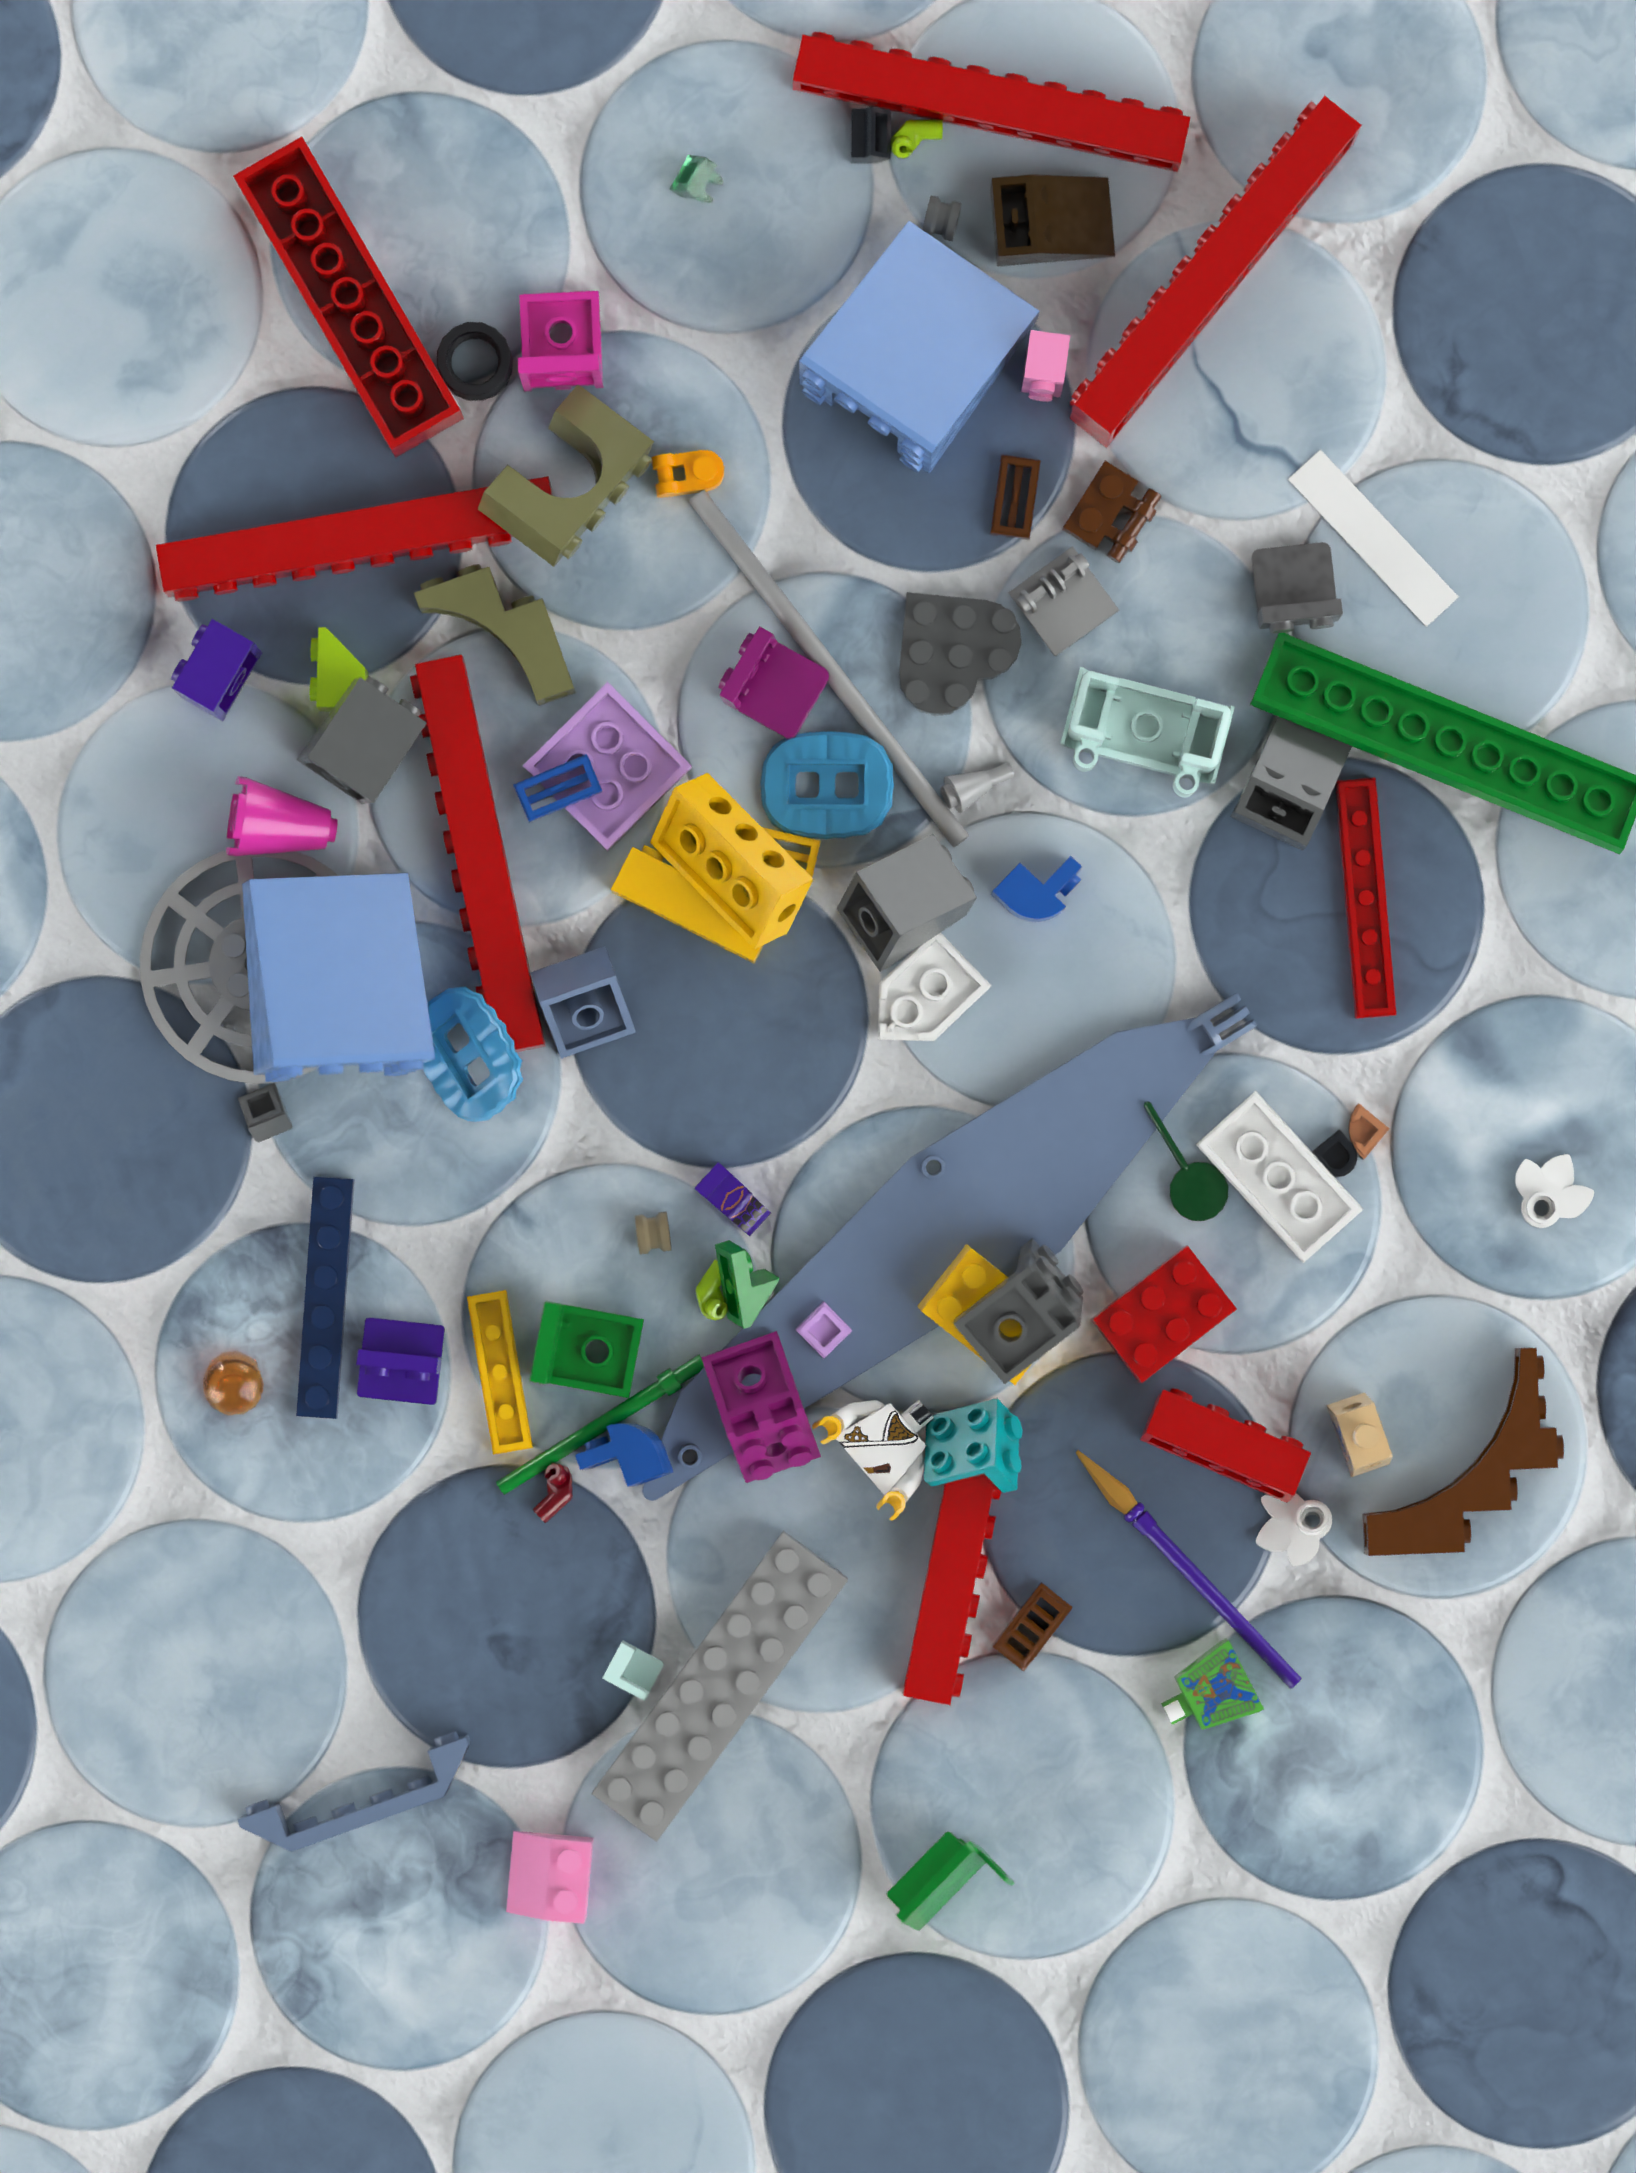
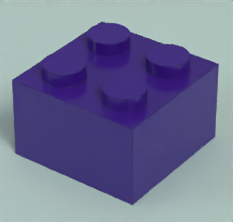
[171,619,262,721]

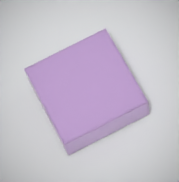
[795,1301,852,1358]

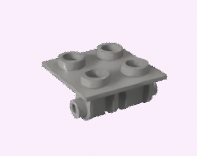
[1008,546,1119,656]

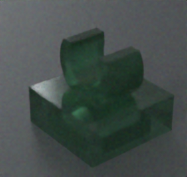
[670,155,724,203]

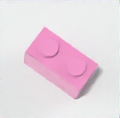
[1021,330,1070,402]

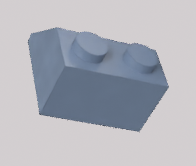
[530,946,636,1059]

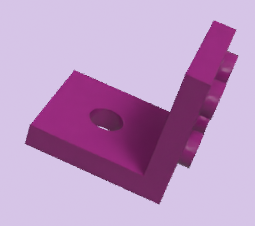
[701,1331,821,1483]

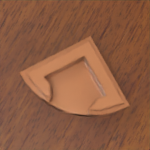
[1348,1103,1389,1160]

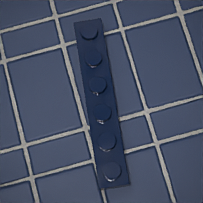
[296,1177,355,1419]

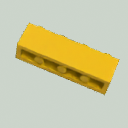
[611,845,764,964]

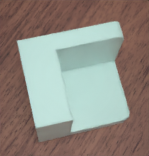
[603,1640,664,1701]

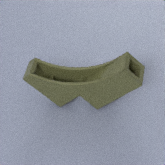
[414,564,576,706]

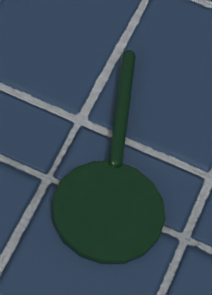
[1144,1101,1229,1221]

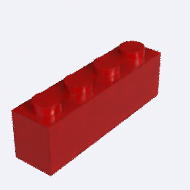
[1140,1388,1312,1503]

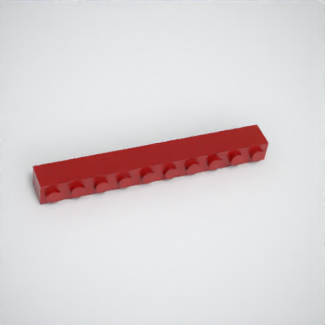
[793,32,1191,172]
[156,476,553,602]
[410,654,546,1053]

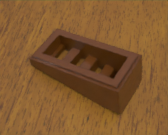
[992,1582,1073,1671]

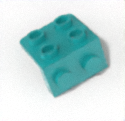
[924,1398,1022,1493]

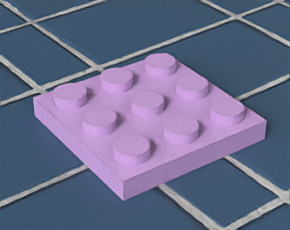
[523,682,692,851]

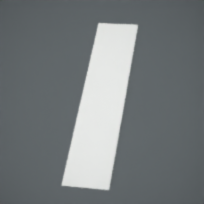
[1288,449,1459,627]

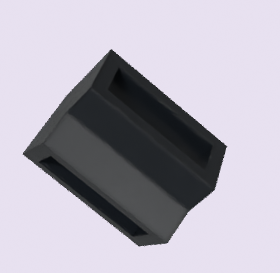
[851,106,891,164]

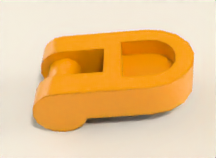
[651,450,725,498]

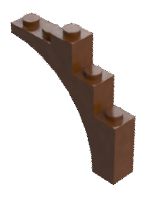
[1362,1348,1564,1556]

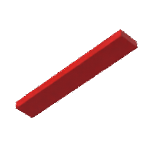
[1335,778,1397,1019]

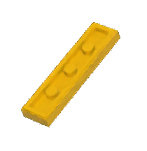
[467,1290,533,1455]

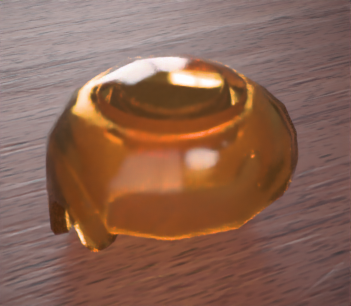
[203,1351,264,1416]

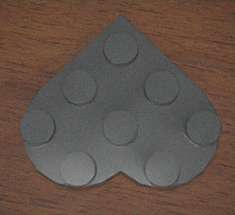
[899,592,1022,716]

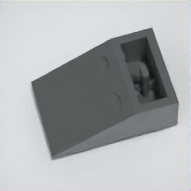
[1231,717,1352,851]

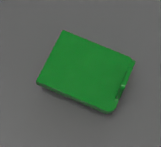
[887,1832,1015,1931]

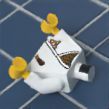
[812,1400,934,1520]

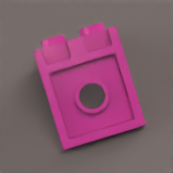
[518,291,603,392]

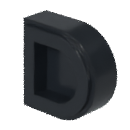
[1312,1129,1357,1177]

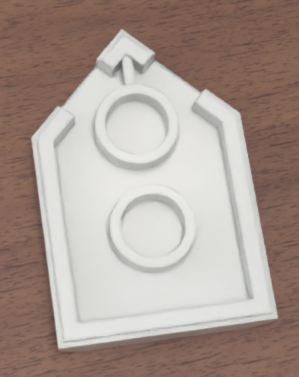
[878,933,992,1041]

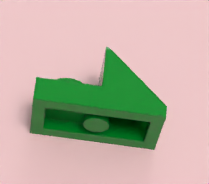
[715,1240,779,1329]

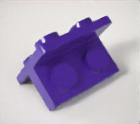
[356,1318,445,1405]

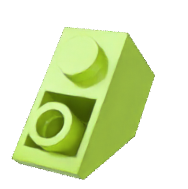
[310,627,369,712]

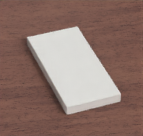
[1196,1091,1363,1263]

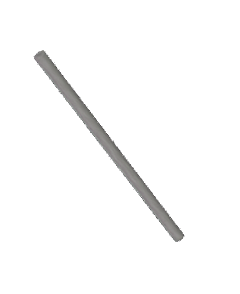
[689,490,969,848]

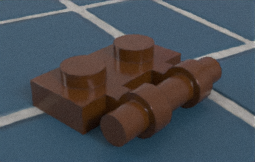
[1062,461,1162,563]

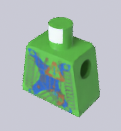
[1161,1639,1264,1729]

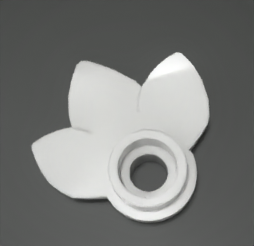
[1515,1154,1594,1228]
[1256,1493,1332,1567]

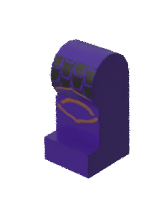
[694,1162,771,1236]

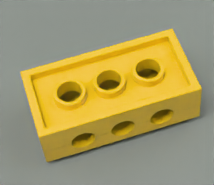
[650,773,814,949]

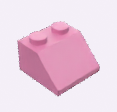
[506,1831,594,1924]

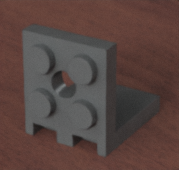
[953,1238,1084,1384]

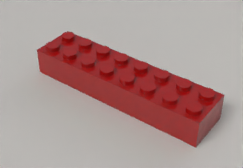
[233,136,464,458]

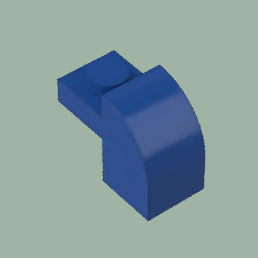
[991,856,1082,922]
[575,1423,674,1487]

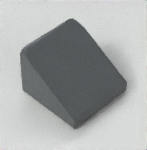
[238,1083,292,1142]

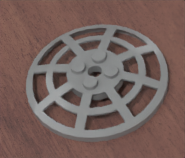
[140,851,338,1084]

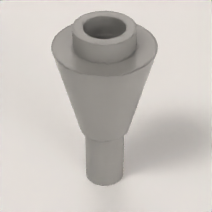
[940,763,1014,813]

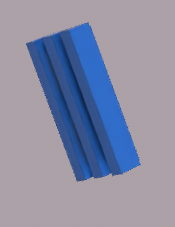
[513,754,603,823]

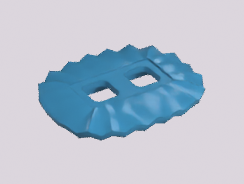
[760,731,894,840]
[423,986,523,1122]

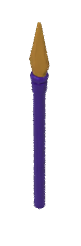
[1076,1450,1302,1689]

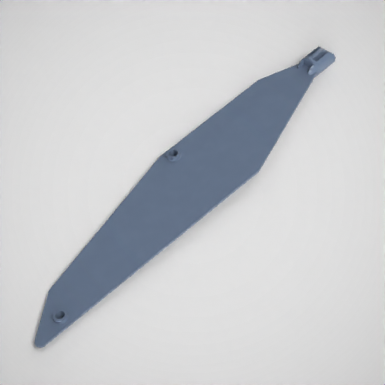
[642,992,1258,1501]

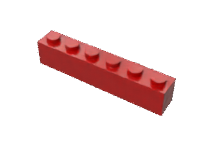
[902,1473,1001,1705]

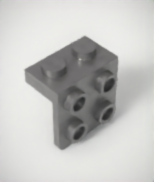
[1251,542,1343,633]

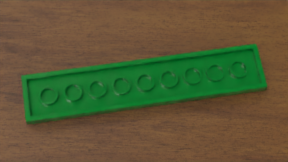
[1250,633,1636,855]

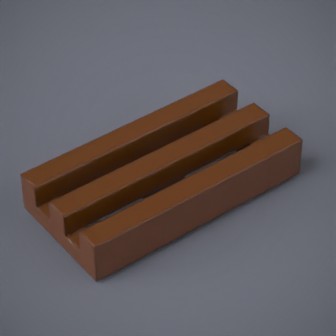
[990,455,1041,540]

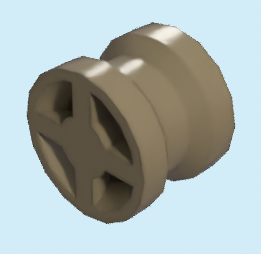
[635,1212,672,1255]

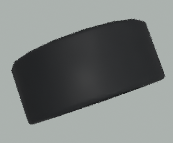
[437,322,513,401]

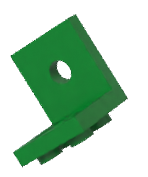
[530,1301,644,1398]

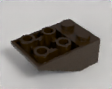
[990,175,1115,267]

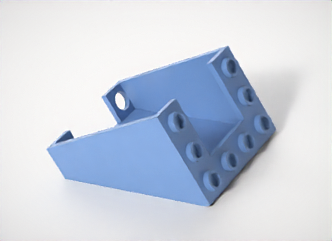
[799,221,1039,474]
[242,873,435,1082]

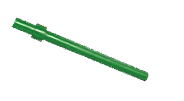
[496,1354,704,1495]

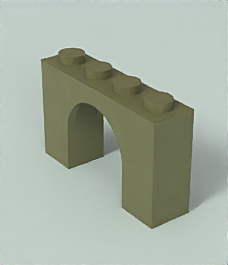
[478,384,654,567]

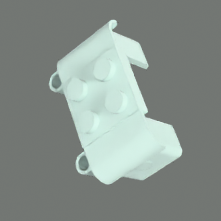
[1060,667,1235,798]

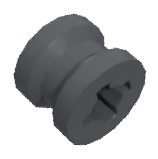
[922,195,962,242]

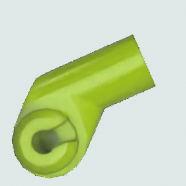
[891,120,943,159]
[695,1259,728,1321]

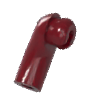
[533,1463,573,1523]

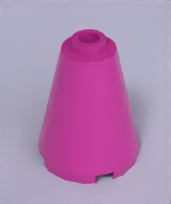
[226,776,338,856]

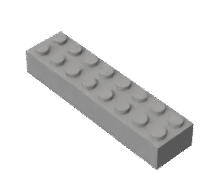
[592,1530,848,1842]

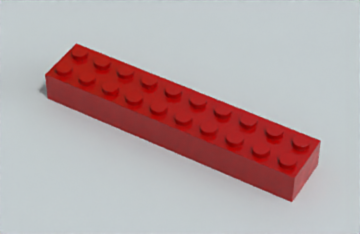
[1069,95,1362,448]

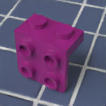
[718,626,829,739]

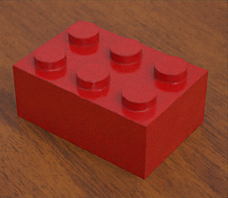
[1090,1245,1237,1383]

